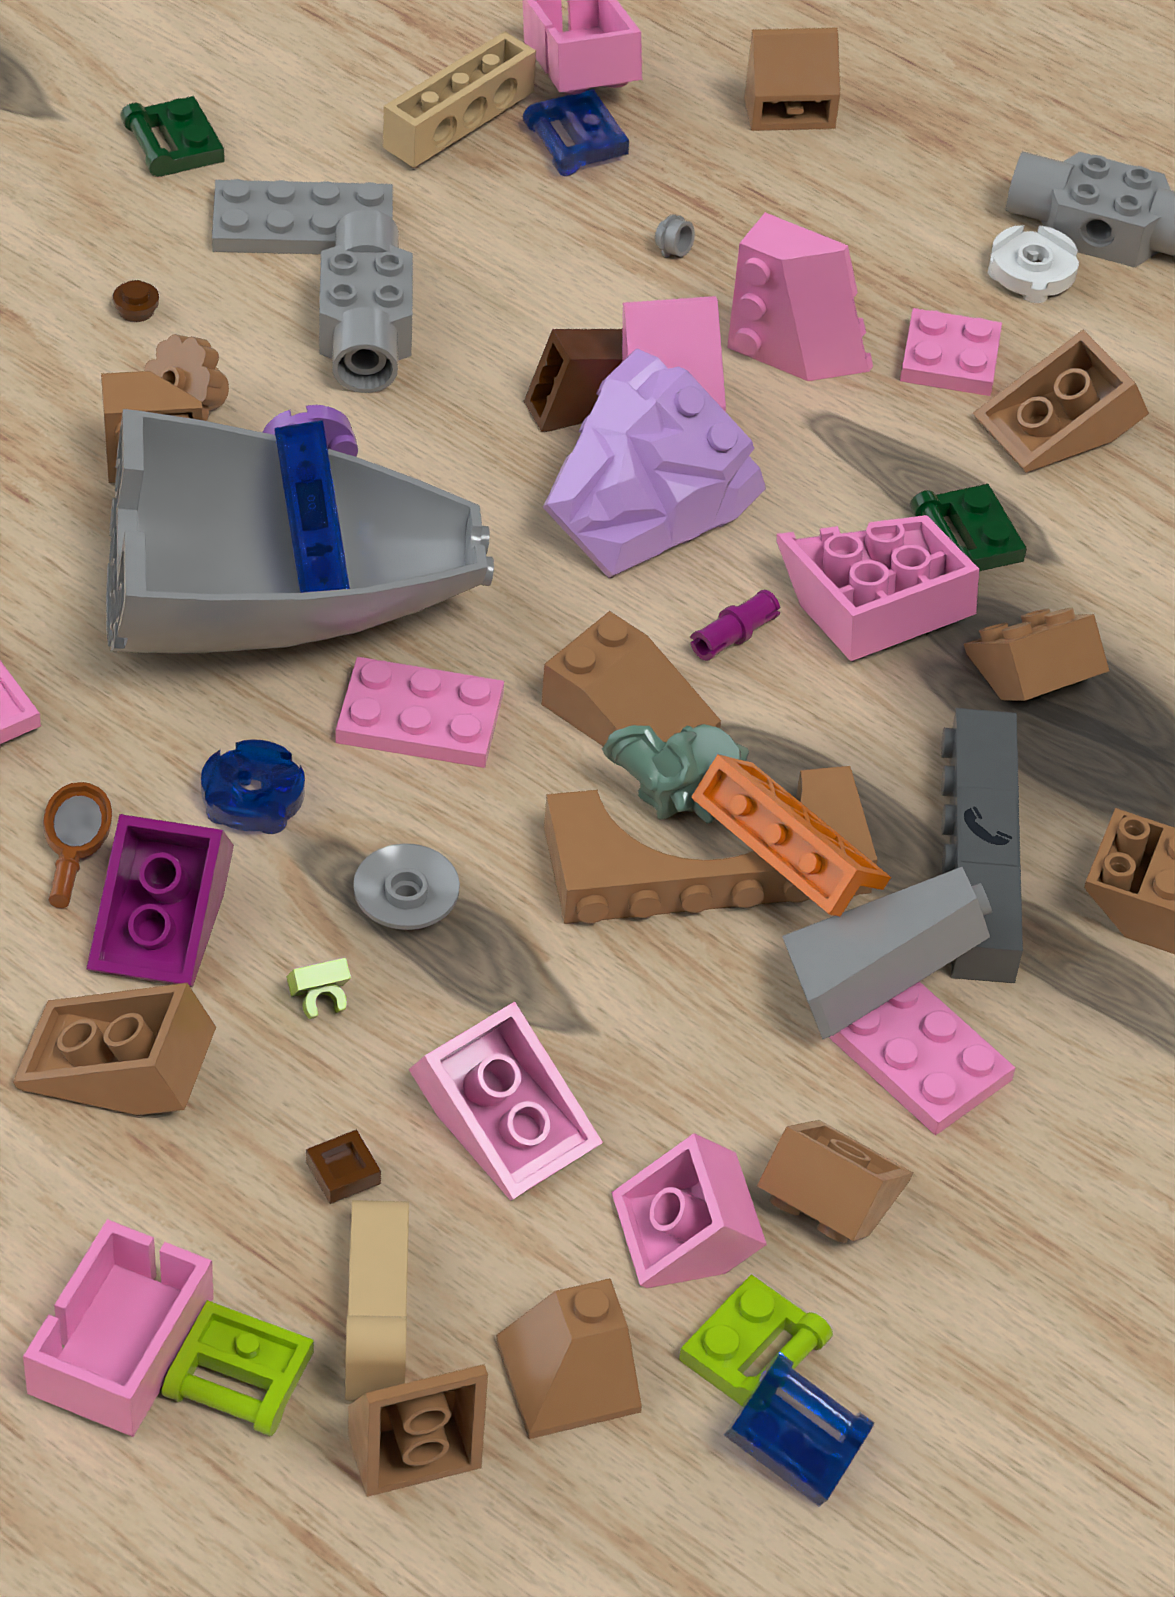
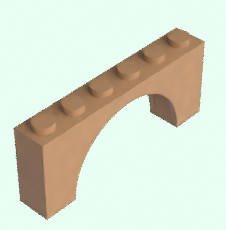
[544,766,878,924]

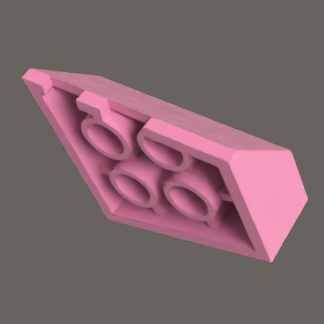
[727,212,873,381]
[776,515,979,661]

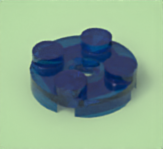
[201,739,305,834]

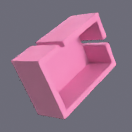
[522,0,642,94]
[23,1219,214,1437]

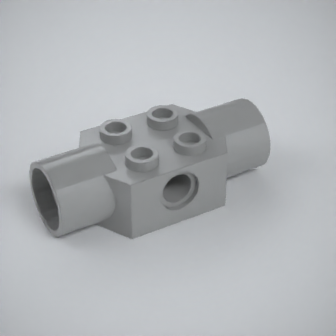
[1006,151,1175,268]
[319,209,413,393]

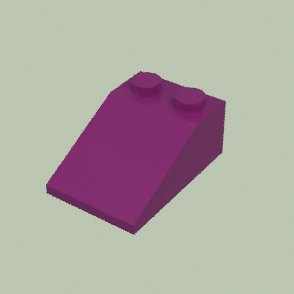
[86,814,234,987]

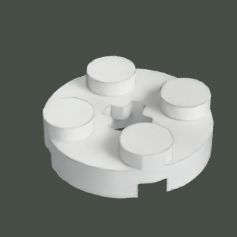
[988,225,1079,303]

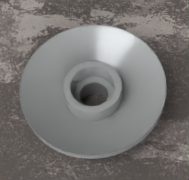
[354,843,460,930]

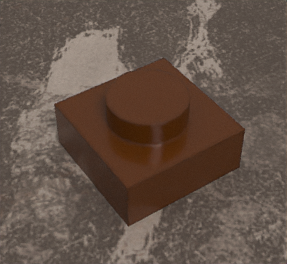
[306,1129,381,1204]

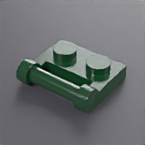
[120,96,225,177]
[910,483,1027,572]

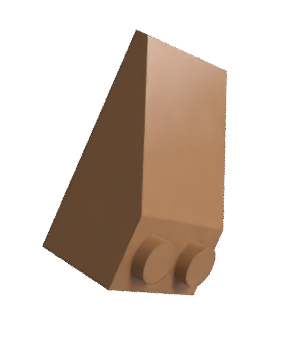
[973,329,1149,473]
[541,611,721,747]
[13,983,216,1115]
[348,1364,488,1497]

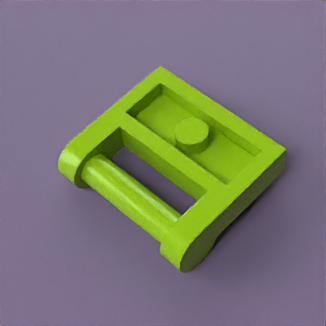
[679,1274,833,1415]
[162,1300,314,1436]

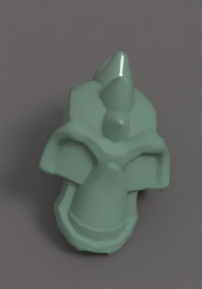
[602,724,749,823]

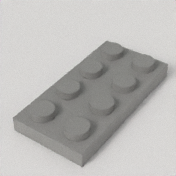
[212,179,393,254]

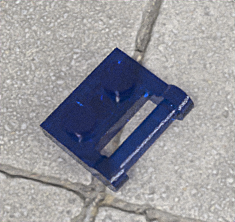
[522,89,630,176]
[724,1351,875,1506]

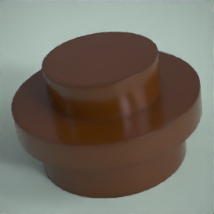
[113,280,159,322]

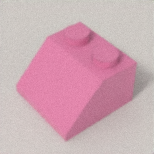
[611,1133,767,1288]

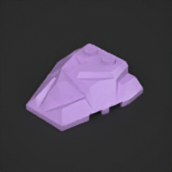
[543,349,766,578]

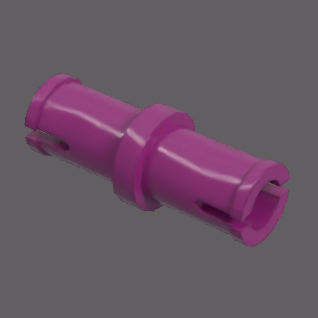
[690,589,780,661]

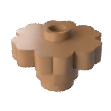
[144,334,229,421]

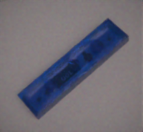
[274,420,351,593]

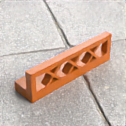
[691,754,891,917]

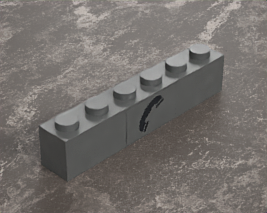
[941,708,1023,983]

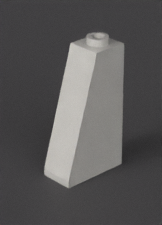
[782,867,992,1039]

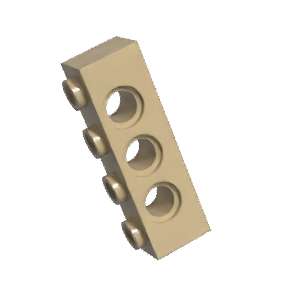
[383,31,536,168]

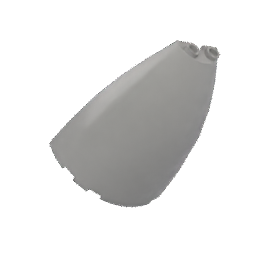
[106,409,494,654]

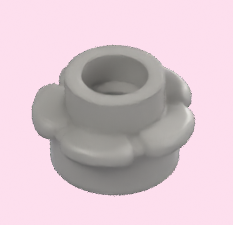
[655,214,695,258]

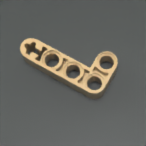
[345,1200,409,1400]

